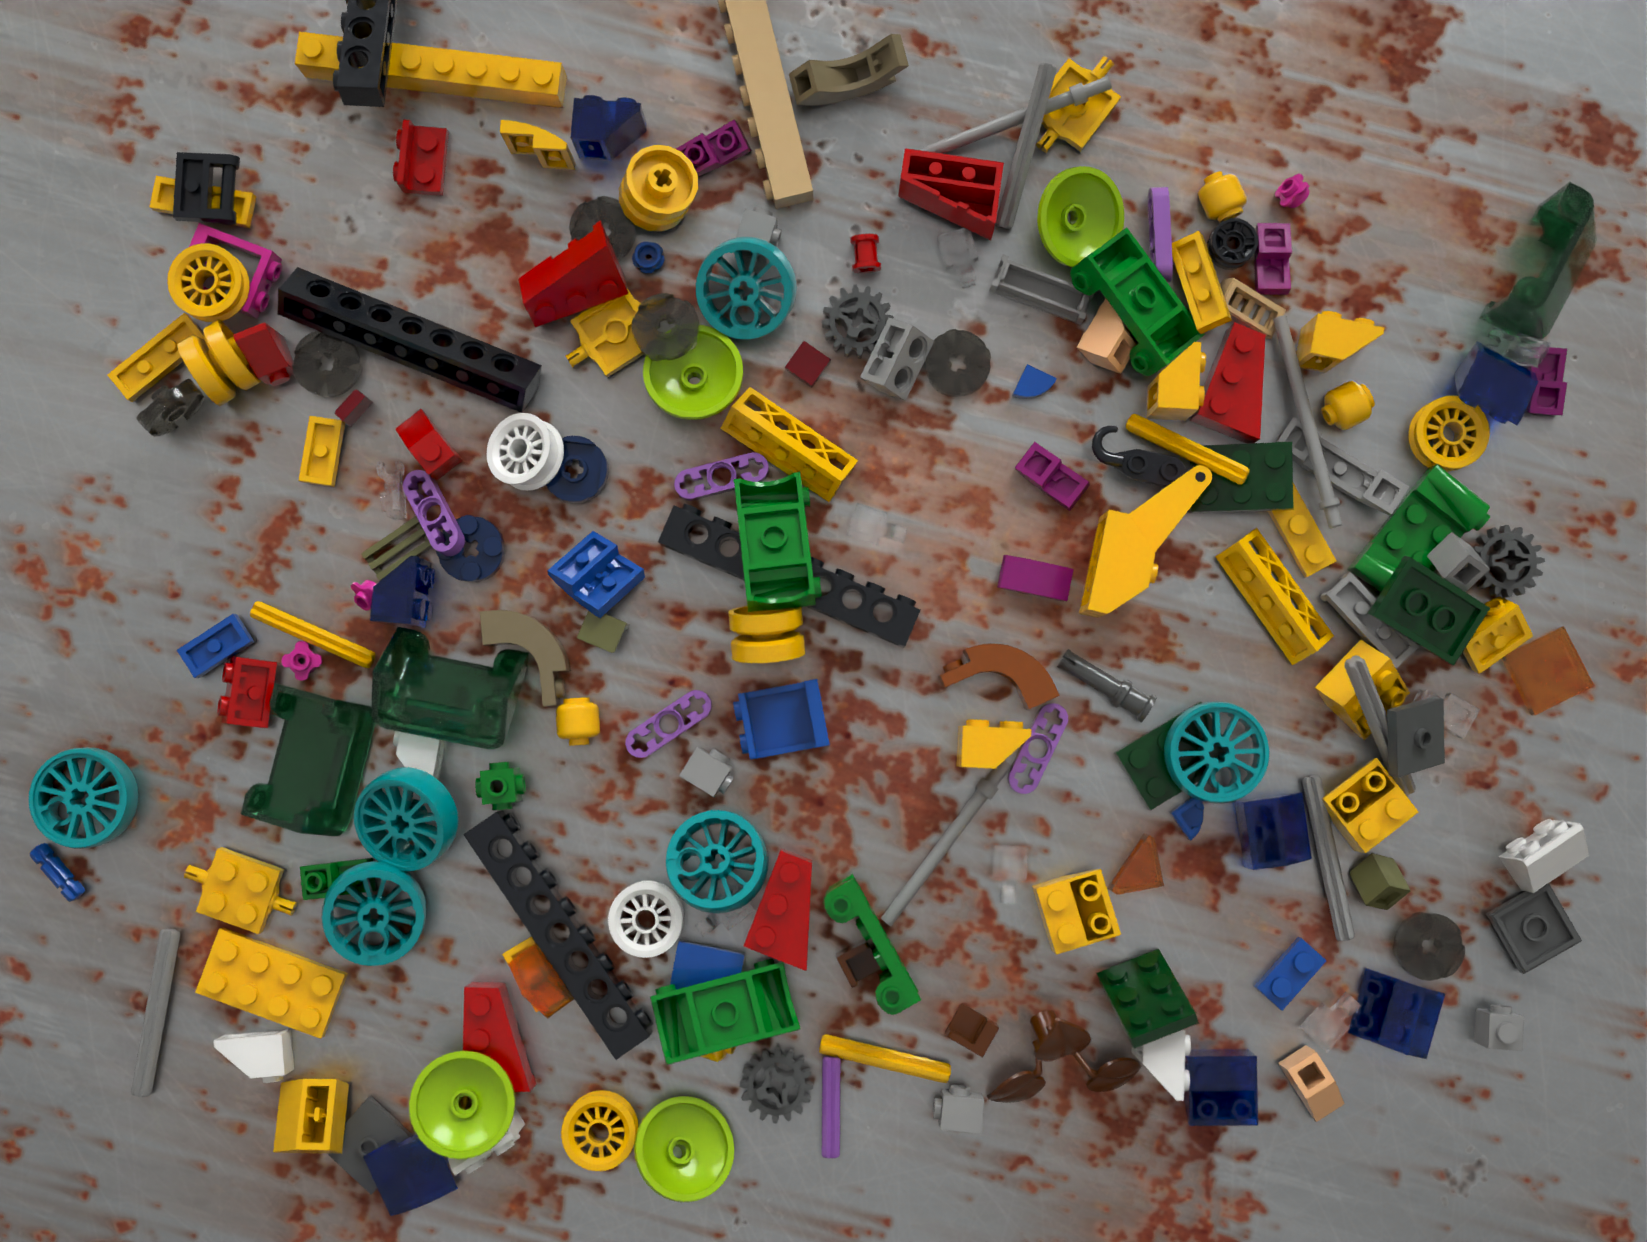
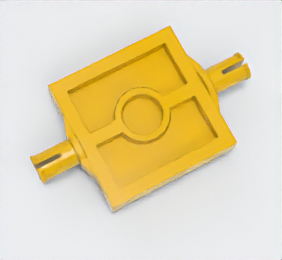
[1036,56,1121,153]
[565,288,667,378]
[184,847,297,934]

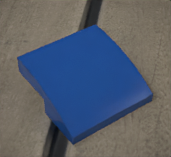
[547,531,645,618]
[670,940,745,990]

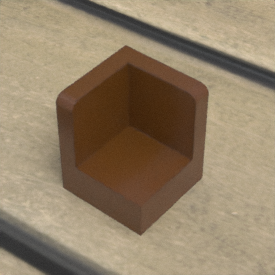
[836,939,881,988]
[945,1004,999,1058]

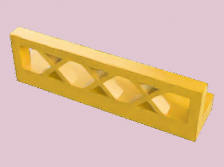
[721,387,858,502]
[1215,528,1334,665]

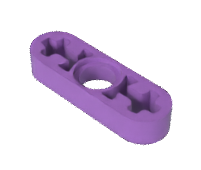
[1148,187,1173,282]
[674,452,769,501]
[403,470,465,556]
[626,690,712,758]
[1007,703,1068,794]

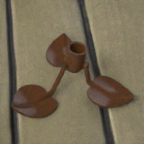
[987,1010,1142,1103]

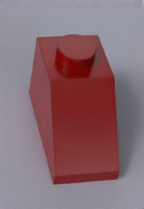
[233,322,298,386]
[395,409,463,481]

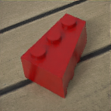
[898,148,1004,240]
[518,220,629,327]
[1190,322,1266,444]
[743,848,812,971]
[463,982,537,1092]

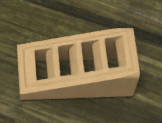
[1220,277,1286,339]

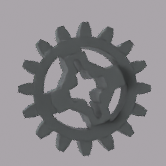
[822,284,894,359]
[1473,525,1545,598]
[740,1046,813,1123]

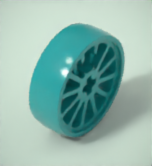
[696,237,797,339]
[1164,701,1269,804]
[29,747,139,849]
[354,767,459,871]
[666,810,768,914]
[321,861,427,966]

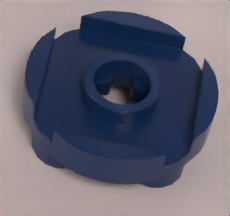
[546,436,608,503]
[436,515,505,582]

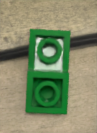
[300,858,377,900]

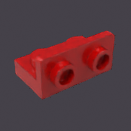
[393,119,449,196]
[217,657,277,728]

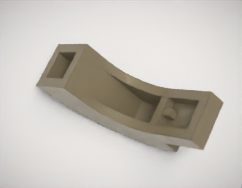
[789,34,909,106]
[480,610,571,707]

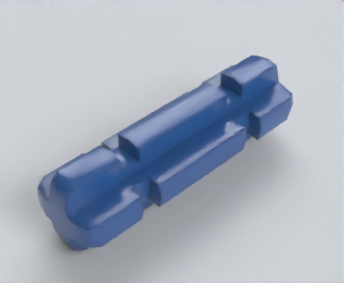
[30,843,85,902]

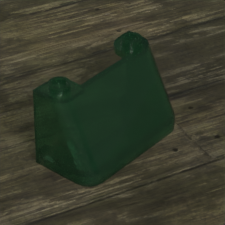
[1480,182,1597,343]
[371,627,529,749]
[241,683,376,837]

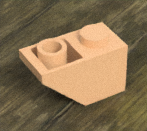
[1077,299,1137,374]
[1278,1045,1345,1122]

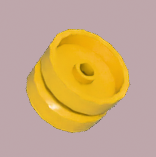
[619,145,698,232]
[177,319,261,406]
[728,606,805,663]

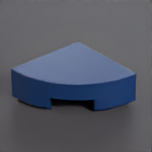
[1012,364,1057,399]
[1169,797,1204,841]

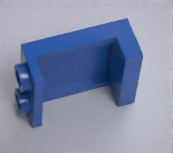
[733,679,830,760]

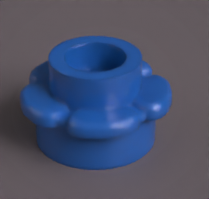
[632,241,665,274]

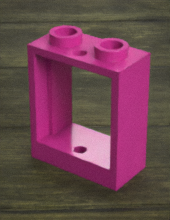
[187,223,282,320]

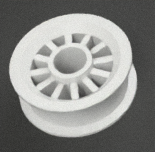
[486,413,564,491]
[608,881,685,958]

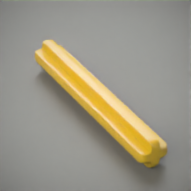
[1126,414,1250,485]
[250,601,376,668]
[819,1034,951,1083]

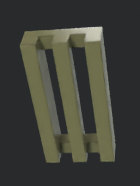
[361,516,432,582]

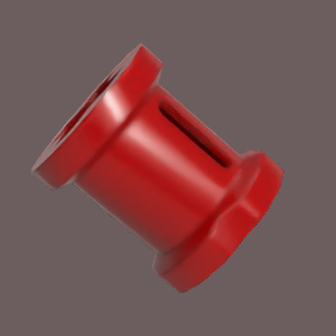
[850,233,881,274]

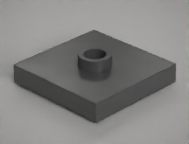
[1387,696,1445,778]
[1486,883,1582,974]
[327,1096,420,1195]

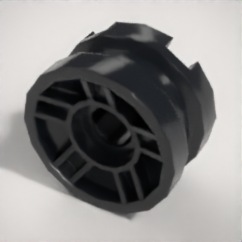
[1207,218,1258,270]

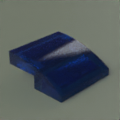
[363,1134,458,1216]

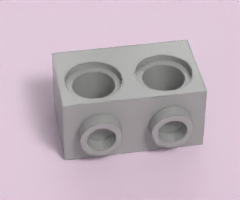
[860,318,934,401]

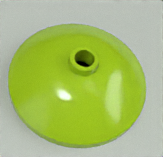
[1037,166,1124,268]
[643,324,743,420]
[409,1051,515,1159]
[634,1096,734,1202]

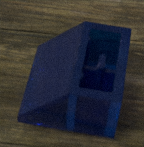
[570,95,647,161]
[1454,341,1538,425]
[370,556,435,628]
[1235,792,1312,870]
[1348,968,1445,1059]
[1184,1049,1258,1126]

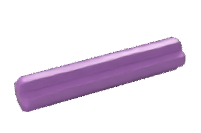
[822,1056,841,1159]

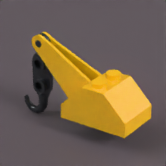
[1079,426,1212,618]

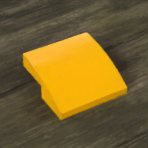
[500,120,576,170]

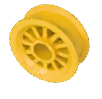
[167,243,250,323]
[1408,395,1490,472]
[561,1090,639,1171]

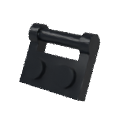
[173,152,240,225]

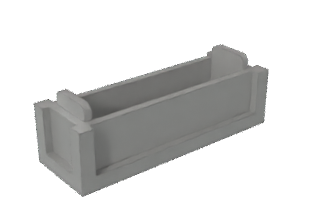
[989,254,1094,325]
[1320,572,1420,669]

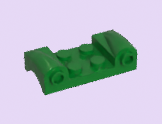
[1070,227,1205,376]
[1347,464,1490,592]
[734,472,822,612]
[823,873,922,1015]
[650,959,800,1066]

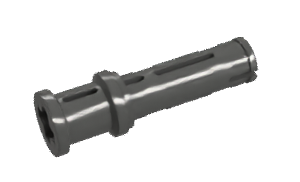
[1057,649,1157,723]

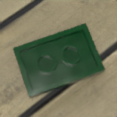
[1190,442,1294,513]
[1368,555,1490,666]
[1114,701,1236,810]
[1097,949,1199,1049]

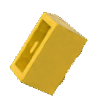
[1296,311,1385,373]
[1146,342,1206,421]
[1315,640,1410,740]
[956,719,1032,769]
[1322,758,1419,853]
[1032,869,1121,955]
[273,1079,349,1154]

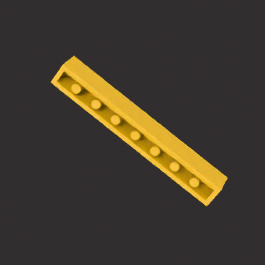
[295,32,567,108]

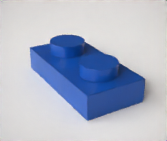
[177,614,255,678]
[1254,937,1327,1011]

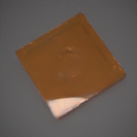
[1502,626,1594,715]

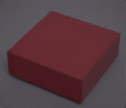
[785,341,831,388]
[334,389,373,427]

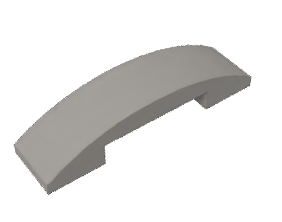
[1277,417,1409,516]

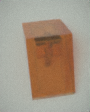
[1107,833,1164,895]
[508,943,574,1018]

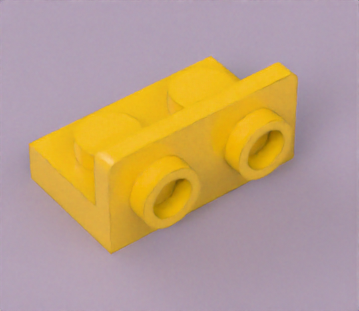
[1463,596,1533,674]

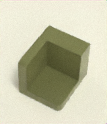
[577,611,630,653]
[1350,853,1411,910]

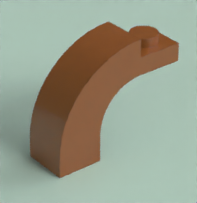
[938,643,1060,710]

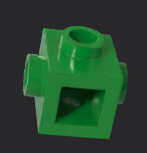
[475,762,526,810]

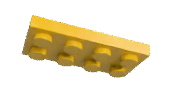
[195,927,348,1039]

